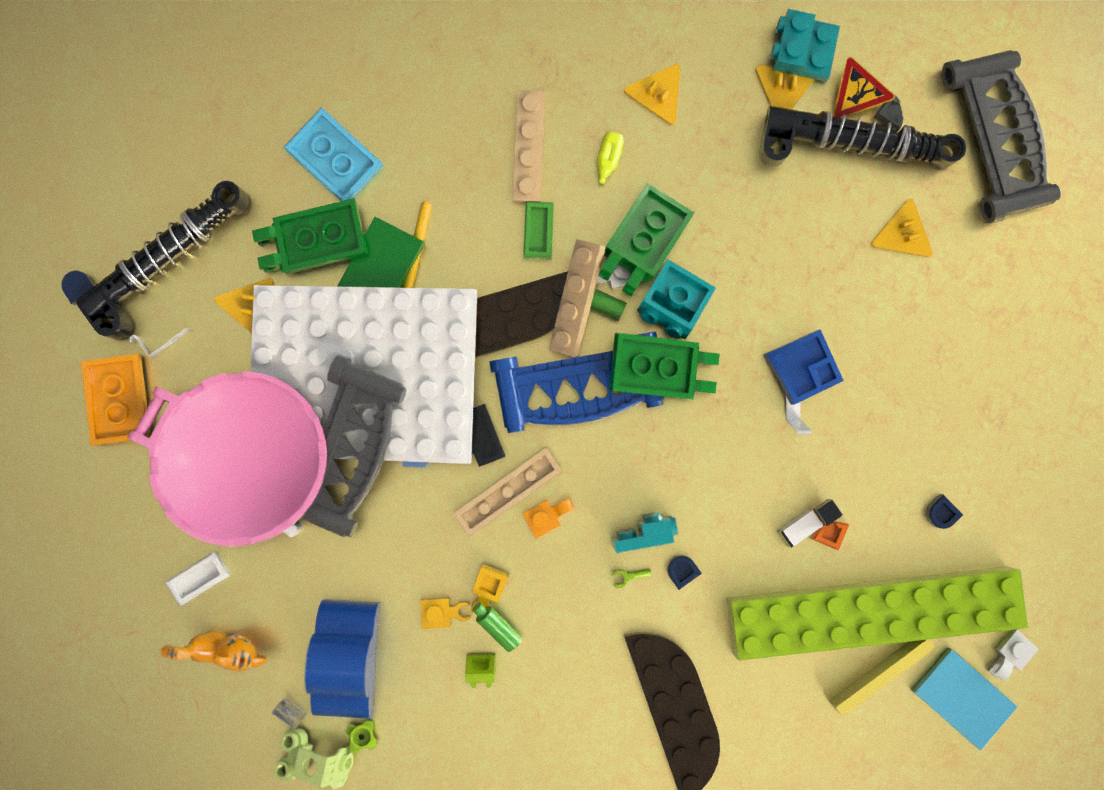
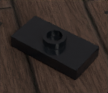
[472,404,506,467]

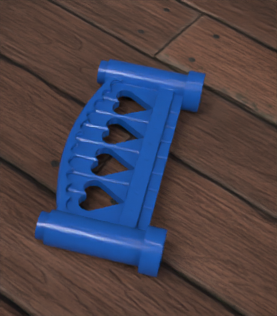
[489,331,665,433]

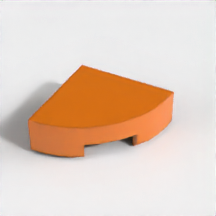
[810,521,849,551]

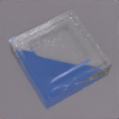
[272,698,307,729]

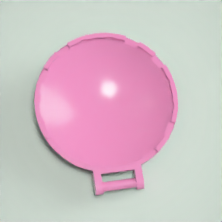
[127,371,327,546]

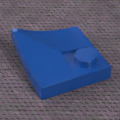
[763,329,844,405]

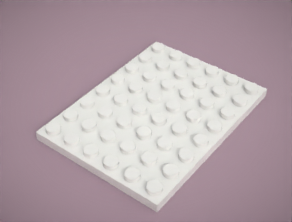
[250,285,477,464]

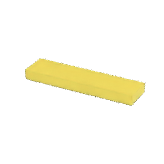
[829,639,935,716]

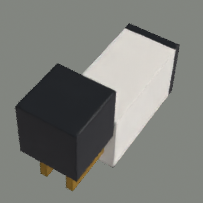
[777,499,843,548]

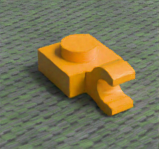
[522,498,574,539]

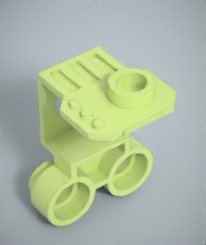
[274,728,353,789]

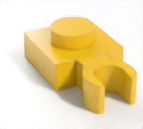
[470,564,509,614]
[420,597,471,629]

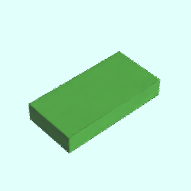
[523,201,554,260]

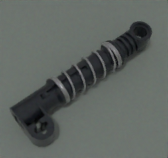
[759,106,966,168]
[76,181,249,340]

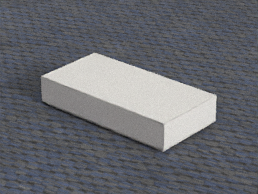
[165,551,231,606]

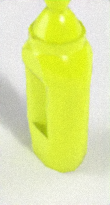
[597,131,624,184]

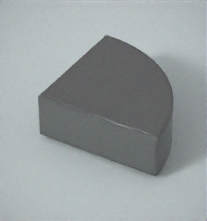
[873,94,903,132]

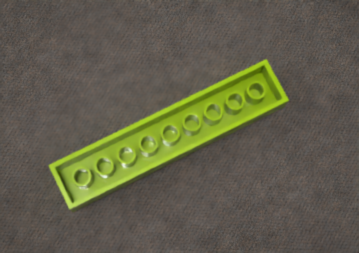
[726,566,1028,661]

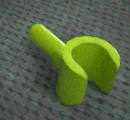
[611,569,652,588]

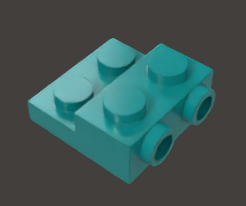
[770,9,840,82]
[637,259,716,339]
[611,512,678,553]

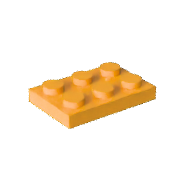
[81,354,151,446]

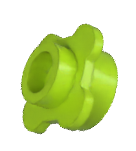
[346,720,377,753]

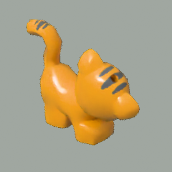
[161,630,267,672]

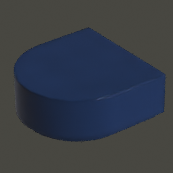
[61,271,95,305]
[926,494,963,529]
[667,555,702,590]

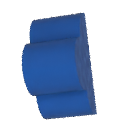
[305,599,380,719]

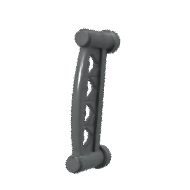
[942,50,1061,224]
[300,354,407,538]

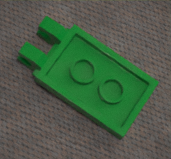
[598,183,695,297]
[252,198,368,274]
[337,216,425,288]
[609,333,720,400]

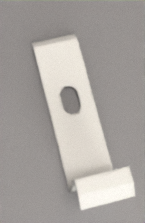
[129,328,193,358]
[785,394,812,435]

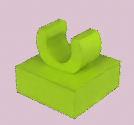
[465,654,496,688]

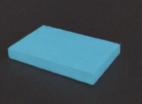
[283,107,384,201]
[912,648,1017,750]

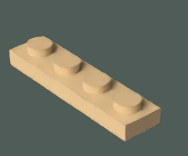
[513,90,545,203]
[549,239,606,357]
[453,448,562,537]

